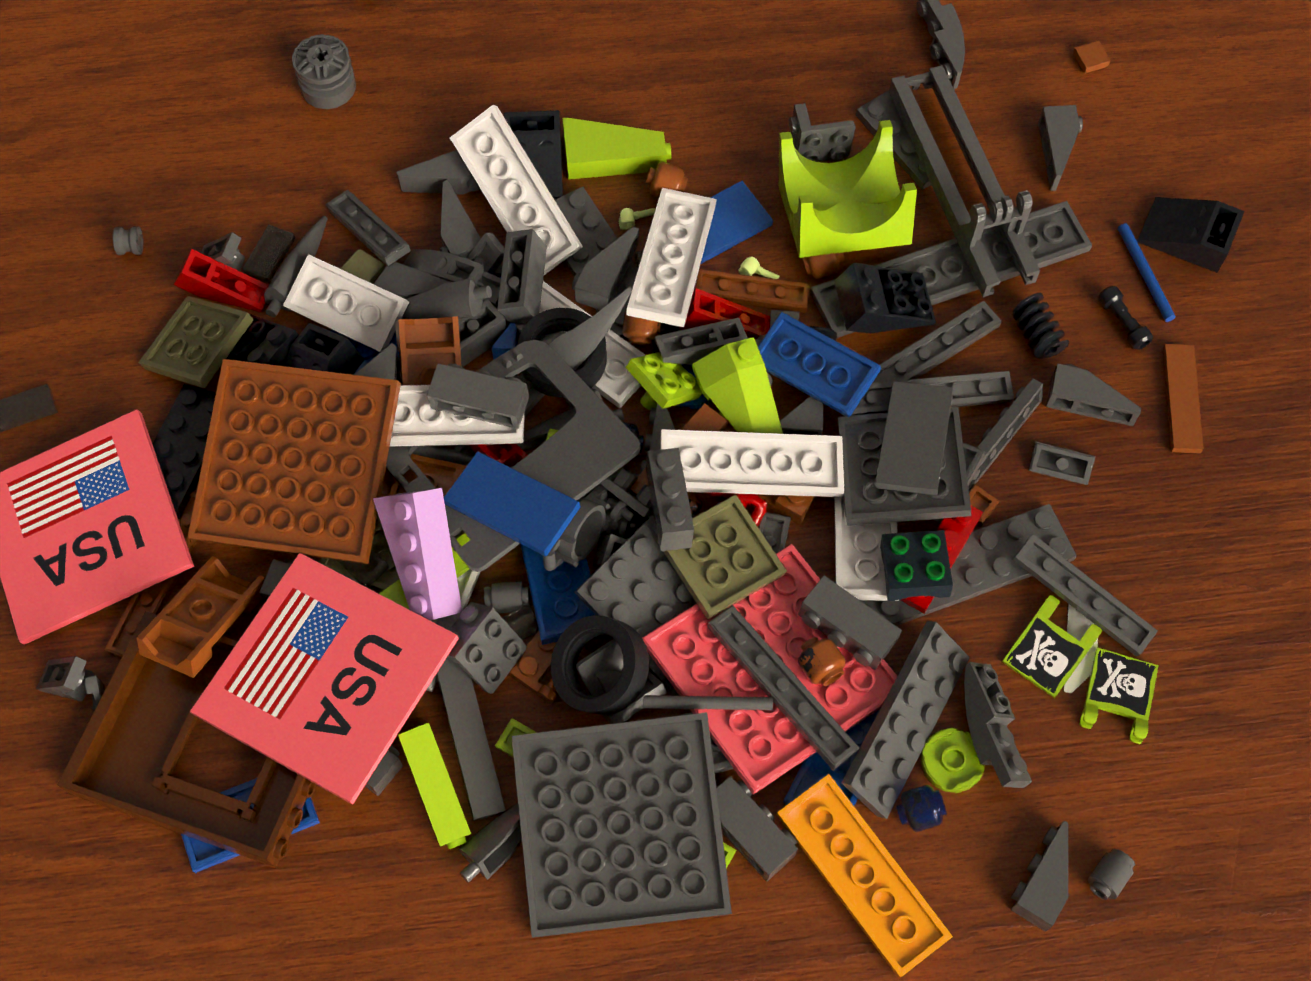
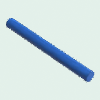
[1117,223,1176,322]

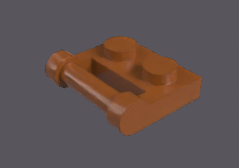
[508,631,589,704]

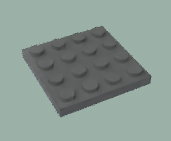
[838,407,971,526]
[574,514,696,682]

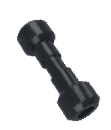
[1098,286,1153,350]

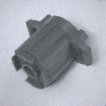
[543,485,611,571]

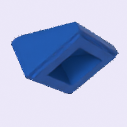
[492,323,518,360]

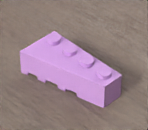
[373,488,462,620]

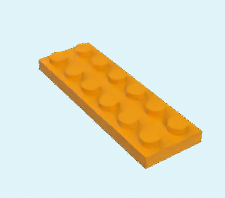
[776,774,953,978]

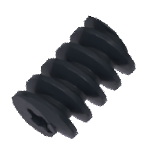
[1012,293,1069,359]

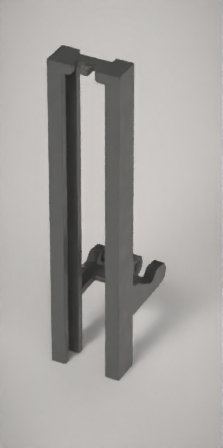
[889,65,1040,297]

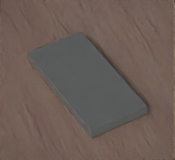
[875,381,953,495]

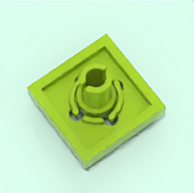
[625,352,702,410]

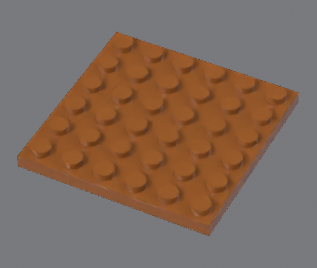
[188,359,401,564]

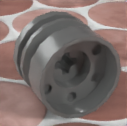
[292,34,356,109]

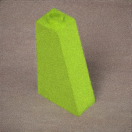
[562,118,672,180]
[398,723,471,849]

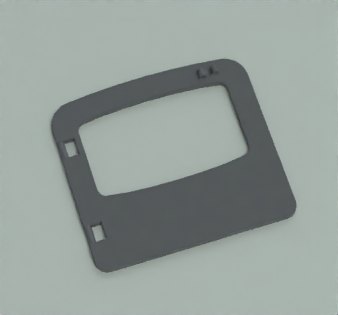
[386,340,640,572]

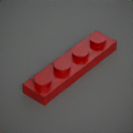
[900,506,983,614]

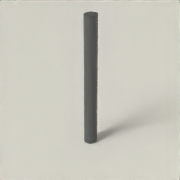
[643,695,773,710]

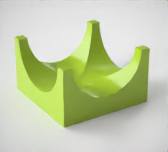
[778,120,917,258]

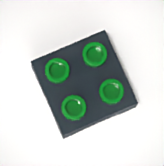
[880,530,953,601]

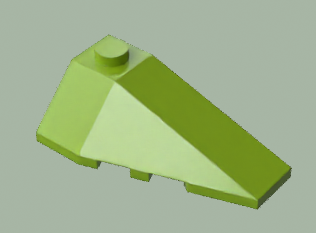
[692,337,783,434]

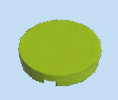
[921,728,985,793]

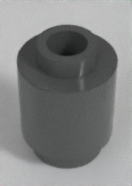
[484,581,530,614]
[1088,849,1135,900]

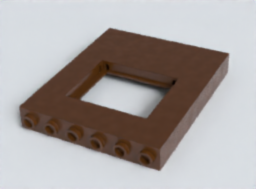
[57,611,316,868]

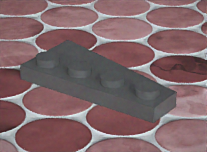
[856,90,931,190]

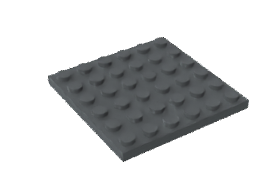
[512,712,732,938]

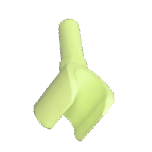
[619,208,656,230]
[739,257,780,279]

